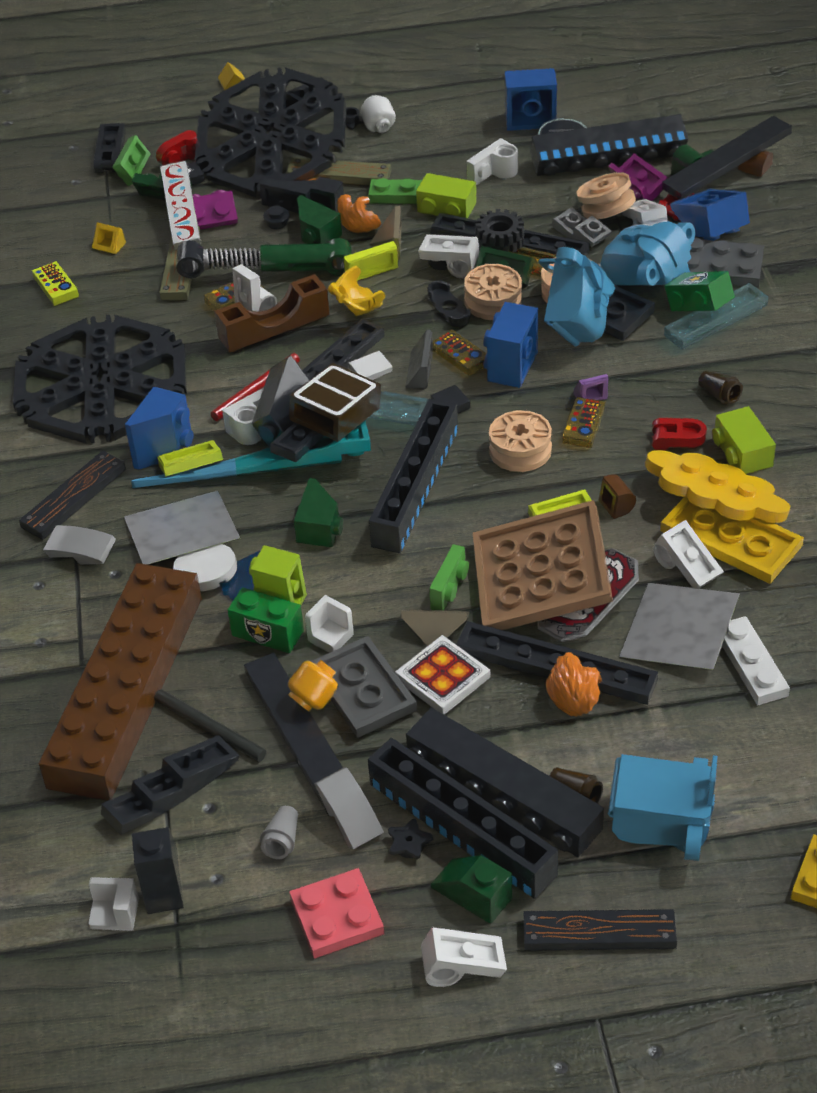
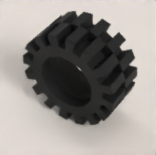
[475,209,524,253]

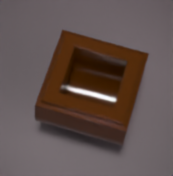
[738,150,773,177]
[598,474,637,519]

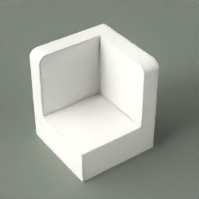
[349,351,392,380]
[305,595,354,653]
[89,877,139,931]

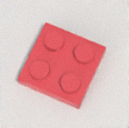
[289,868,385,959]

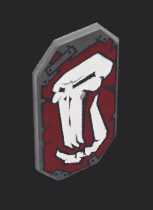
[538,548,639,642]

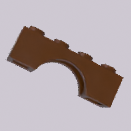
[214,274,330,352]

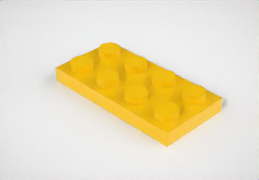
[660,497,804,584]

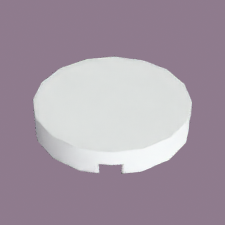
[173,544,237,591]

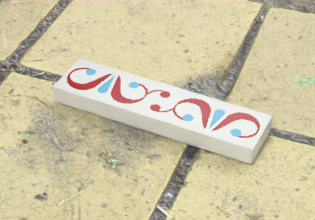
[160,161,201,250]

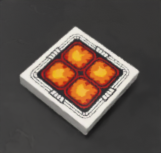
[395,635,490,715]

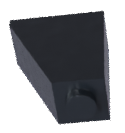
[252,356,309,448]
[131,827,184,915]

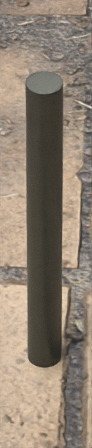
[154,689,267,762]

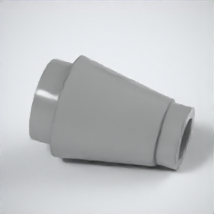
[260,806,298,859]

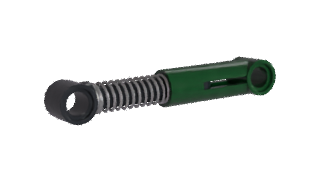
[176,238,352,279]

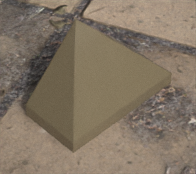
[370,206,402,260]
[401,609,469,646]

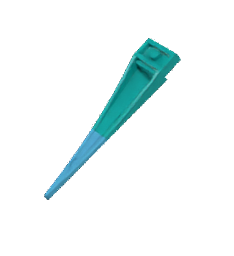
[131,420,371,488]

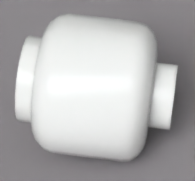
[360,95,396,133]

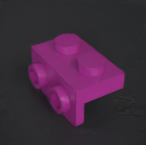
[608,154,668,201]
[192,190,238,230]

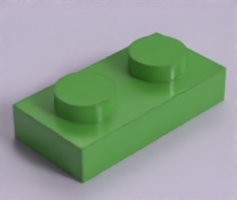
[113,135,151,186]
[369,178,422,204]
[429,544,469,610]

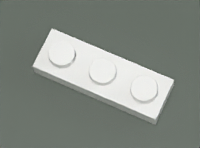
[722,616,790,706]

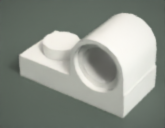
[467,138,518,185]
[622,199,668,226]
[418,235,479,279]
[233,264,277,312]
[222,388,264,445]
[653,520,724,589]
[421,927,507,987]

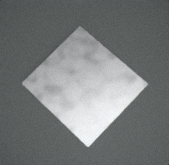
[124,491,240,565]
[619,583,740,670]

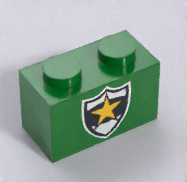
[664,271,735,311]
[227,587,304,654]

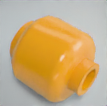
[288,659,338,712]

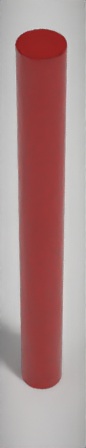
[210,353,300,421]

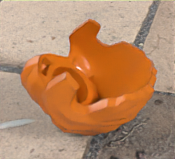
[337,194,381,233]
[546,652,602,717]

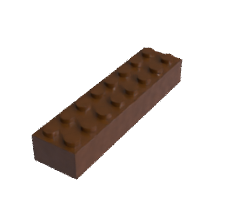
[38,563,202,801]

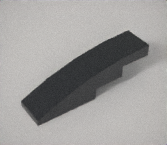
[100,735,239,835]

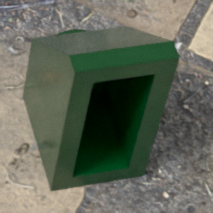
[297,195,342,244]
[294,478,343,547]
[431,855,512,924]

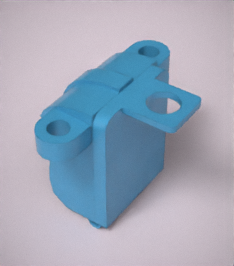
[600,221,695,285]
[539,247,615,346]
[608,754,718,861]

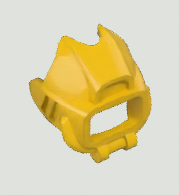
[328,266,385,316]

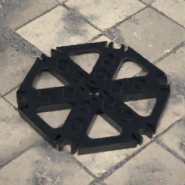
[195,67,346,197]
[13,315,187,444]

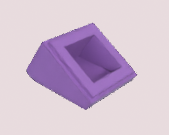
[574,374,608,405]

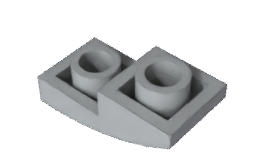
[552,207,611,247]
[43,526,116,565]
[314,767,384,849]

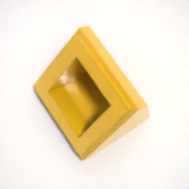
[218,62,245,90]
[92,222,126,254]

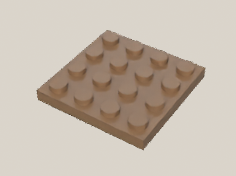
[473,500,613,630]

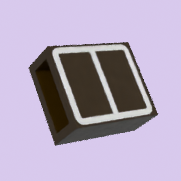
[289,363,381,442]

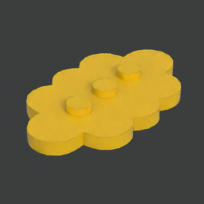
[645,450,791,523]

